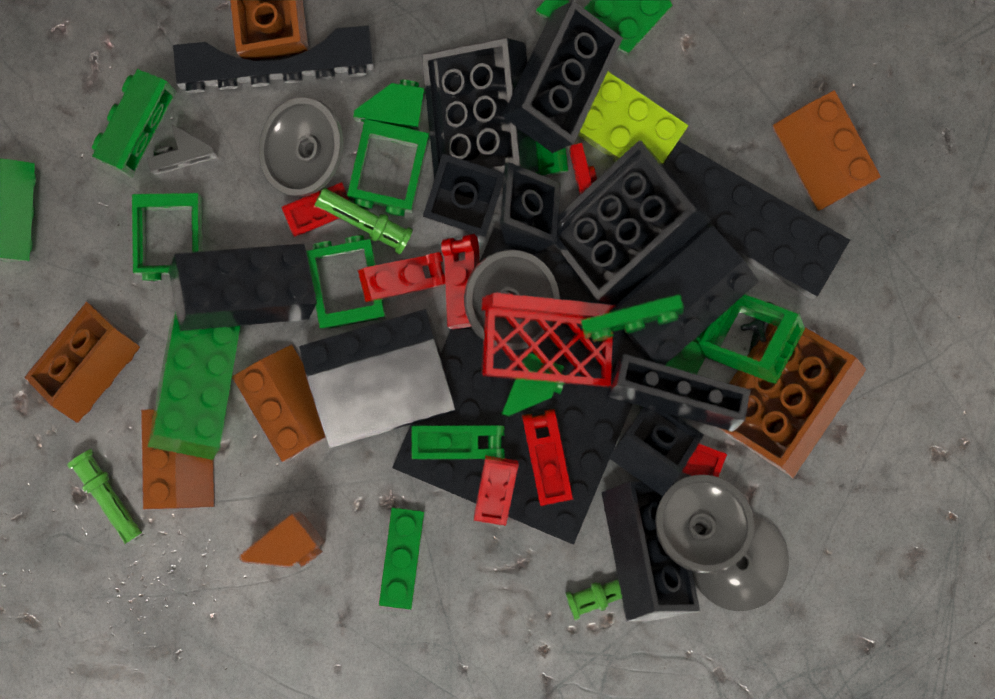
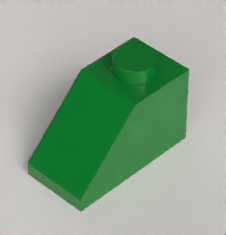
[353,79,425,131]
[502,353,564,417]

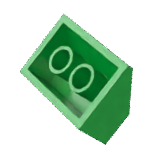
[92,69,177,178]
[0,158,36,262]

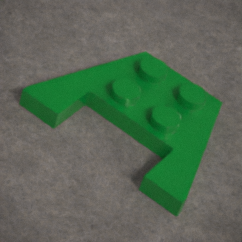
[536,0,673,55]

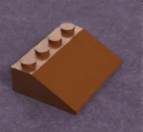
[718,324,867,478]

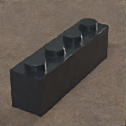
[607,354,751,432]

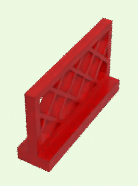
[481,293,616,387]

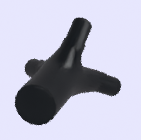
[740,301,775,351]

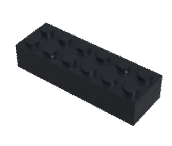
[664,141,850,300]

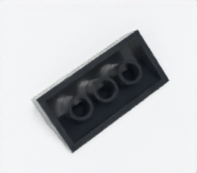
[610,223,759,365]
[601,481,700,622]

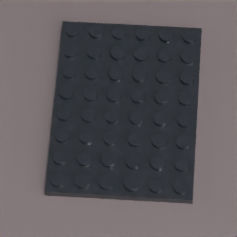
[392,227,651,545]

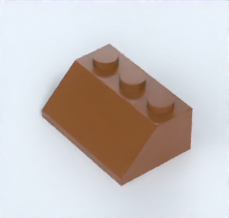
[772,90,881,212]
[24,302,140,424]
[232,344,326,462]
[141,409,215,509]
[238,511,325,567]

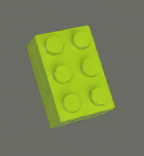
[578,72,689,163]

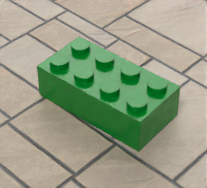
[147,311,241,460]

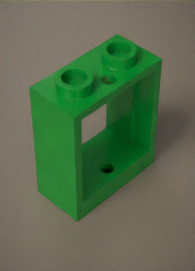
[347,119,430,217]
[132,193,203,281]
[306,235,386,330]
[699,294,805,384]

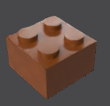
[230,0,309,61]

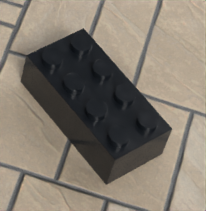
[502,1,623,153]
[169,243,317,331]

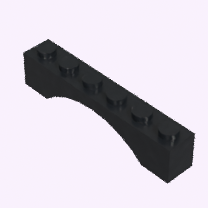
[173,25,375,93]

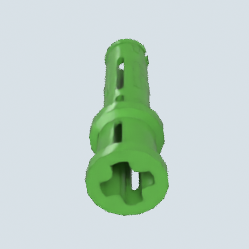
[314,187,413,255]
[66,449,143,544]
[565,579,622,621]

